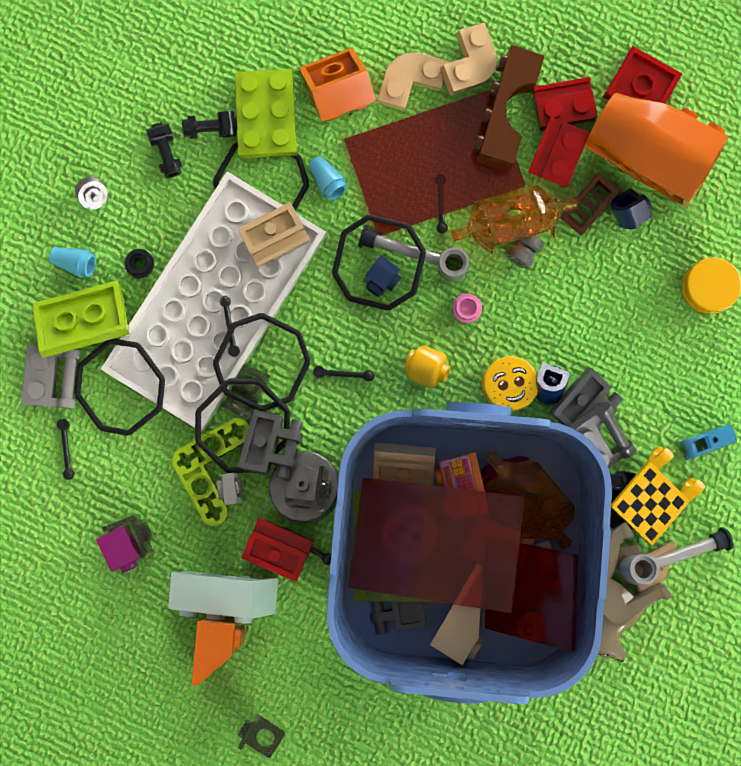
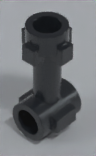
[182,111,237,139]
[146,122,182,178]

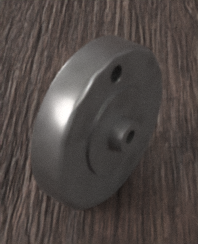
[269,451,339,524]

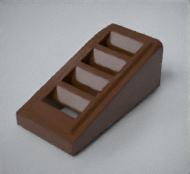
[559,172,620,236]

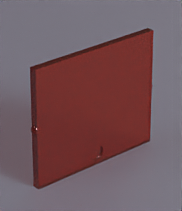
[485,538,578,652]

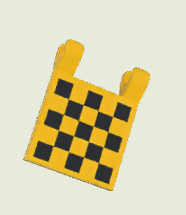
[611,446,705,546]

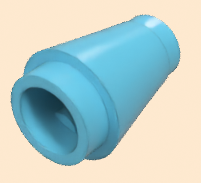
[308,156,348,201]
[49,247,96,278]

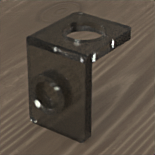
[222,363,270,419]
[284,465,332,512]
[102,514,153,554]
[237,714,285,758]

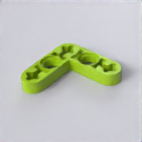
[172,418,250,526]

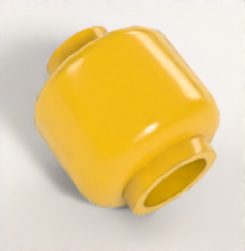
[404,346,451,388]

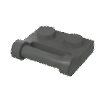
[568,402,636,468]

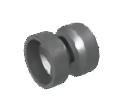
[505,229,545,270]

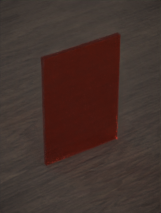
[344,90,526,236]
[348,477,526,613]

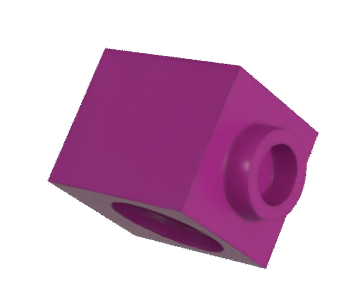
[96,525,144,574]

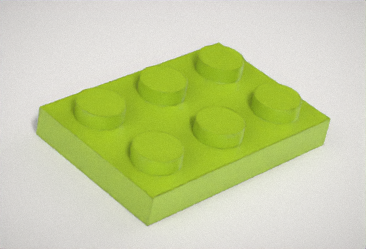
[235,69,297,159]
[32,280,130,358]

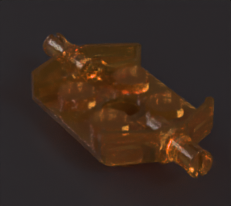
[450,185,579,254]
[485,451,575,550]

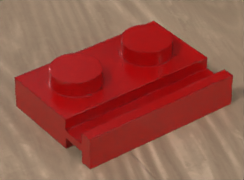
[532,77,598,130]
[528,117,590,188]
[241,517,314,582]

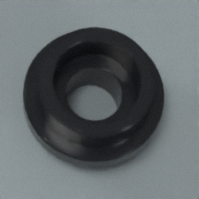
[124,249,154,278]

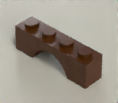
[473,45,544,172]

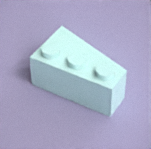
[168,571,278,623]

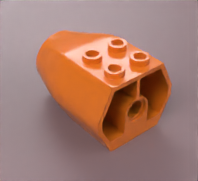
[585,93,728,208]

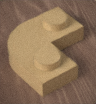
[440,23,497,95]
[378,52,449,111]

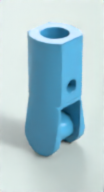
[679,424,737,460]

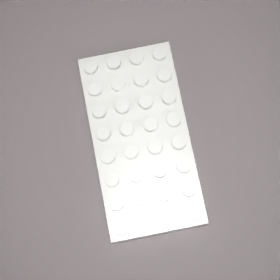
[101,171,327,432]

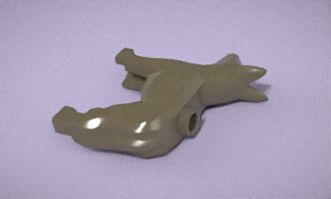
[598,522,672,662]

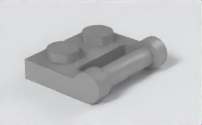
[21,346,81,409]

